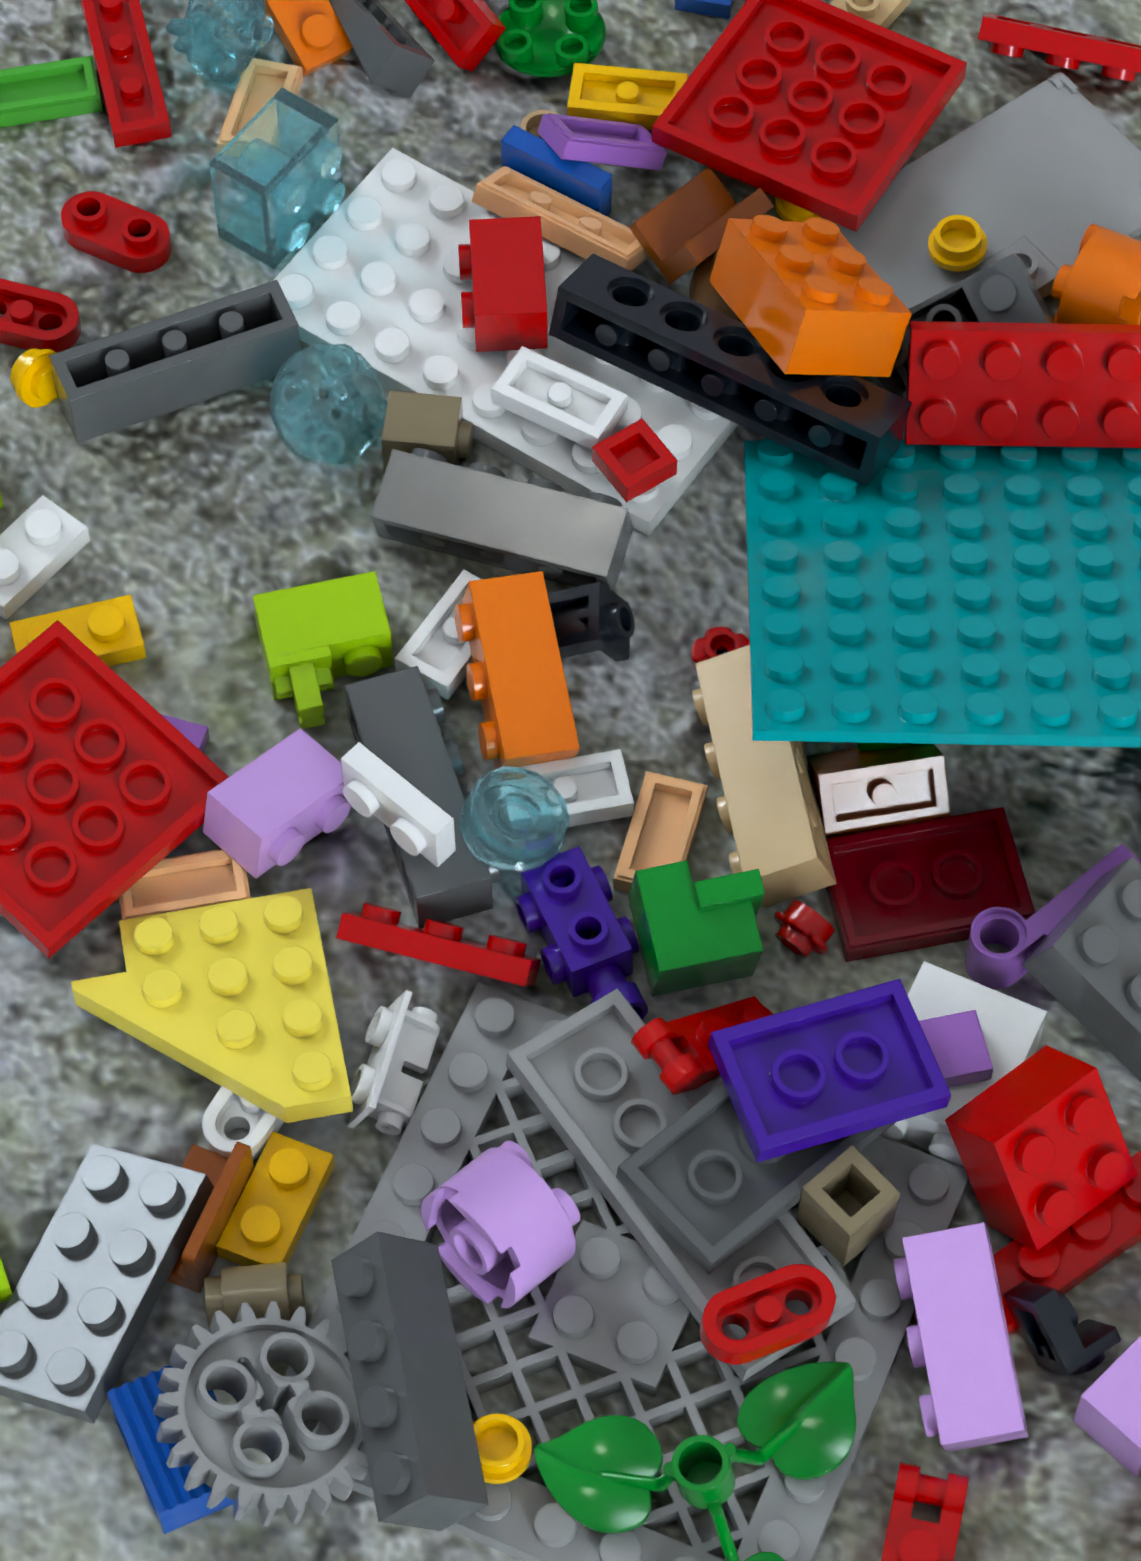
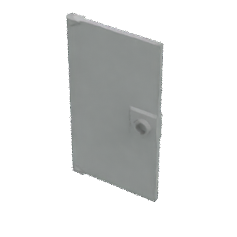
[821,72,1141,385]

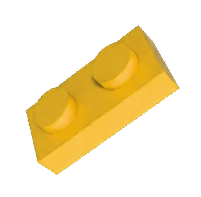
[567,63,688,130]
[9,594,146,667]
[216,1132,335,1266]

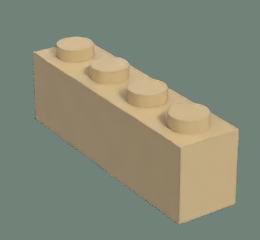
[692,645,837,908]

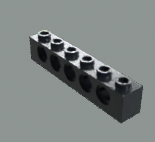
[549,254,912,486]

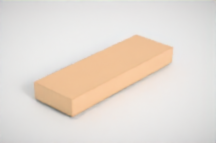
[471,166,649,271]

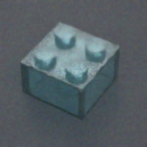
[209,87,345,269]

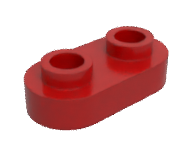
[61,191,172,273]
[0,279,81,353]
[700,1264,836,1365]

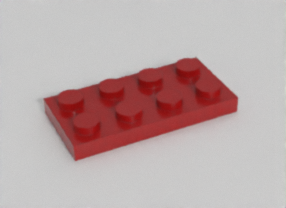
[904,321,1141,448]

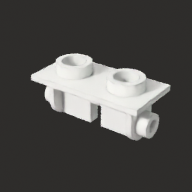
[347,990,440,1136]

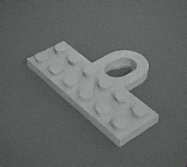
[506,988,857,1382]

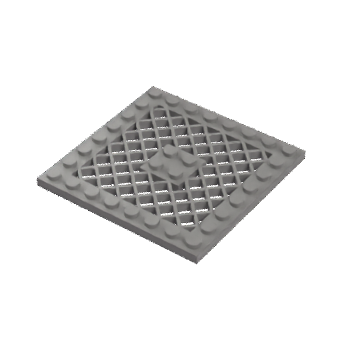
[254,982,969,1561]

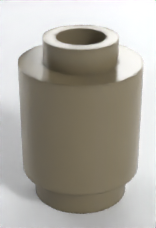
[204,1262,305,1332]

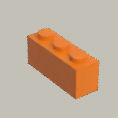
[454,571,580,773]

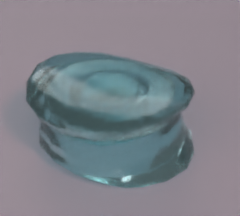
[459,766,570,872]

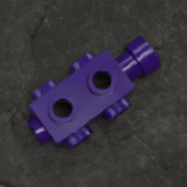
[514,846,648,1020]

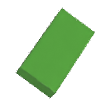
[0,55,103,128]

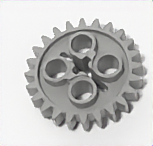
[153,1301,369,1526]

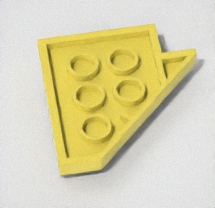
[71,888,353,1123]

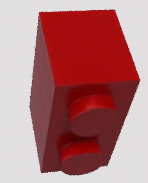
[458,216,548,352]

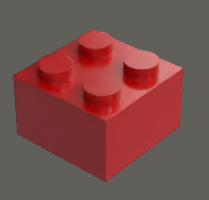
[945,1045,1138,1251]

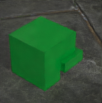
[628,860,765,997]

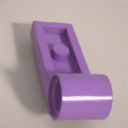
[965,844,1140,989]

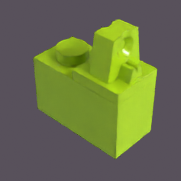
[253,571,393,729]

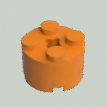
[1051,223,1141,325]

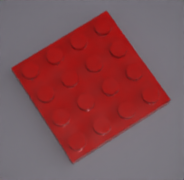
[652,0,967,232]
[0,620,229,959]

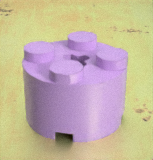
[421,1141,580,1309]

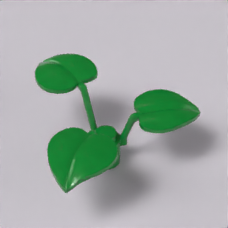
[534,1362,856,1561]

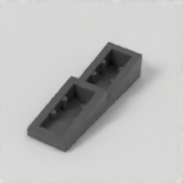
[329,0,435,98]

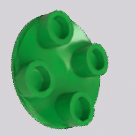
[494,0,606,78]

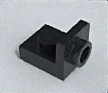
[547,582,635,662]
[1003,1280,1122,1375]

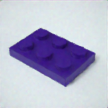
[708,979,951,1163]

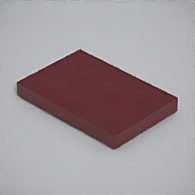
[826,807,1035,962]

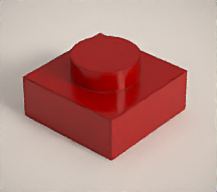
[592,418,678,503]

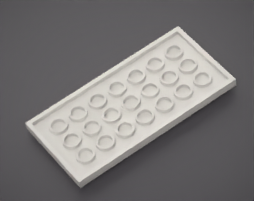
[273,148,738,536]

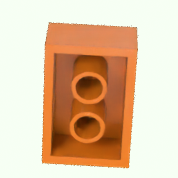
[709,215,912,377]

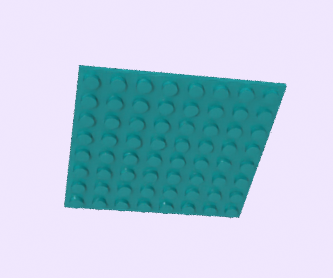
[744,438,1141,748]

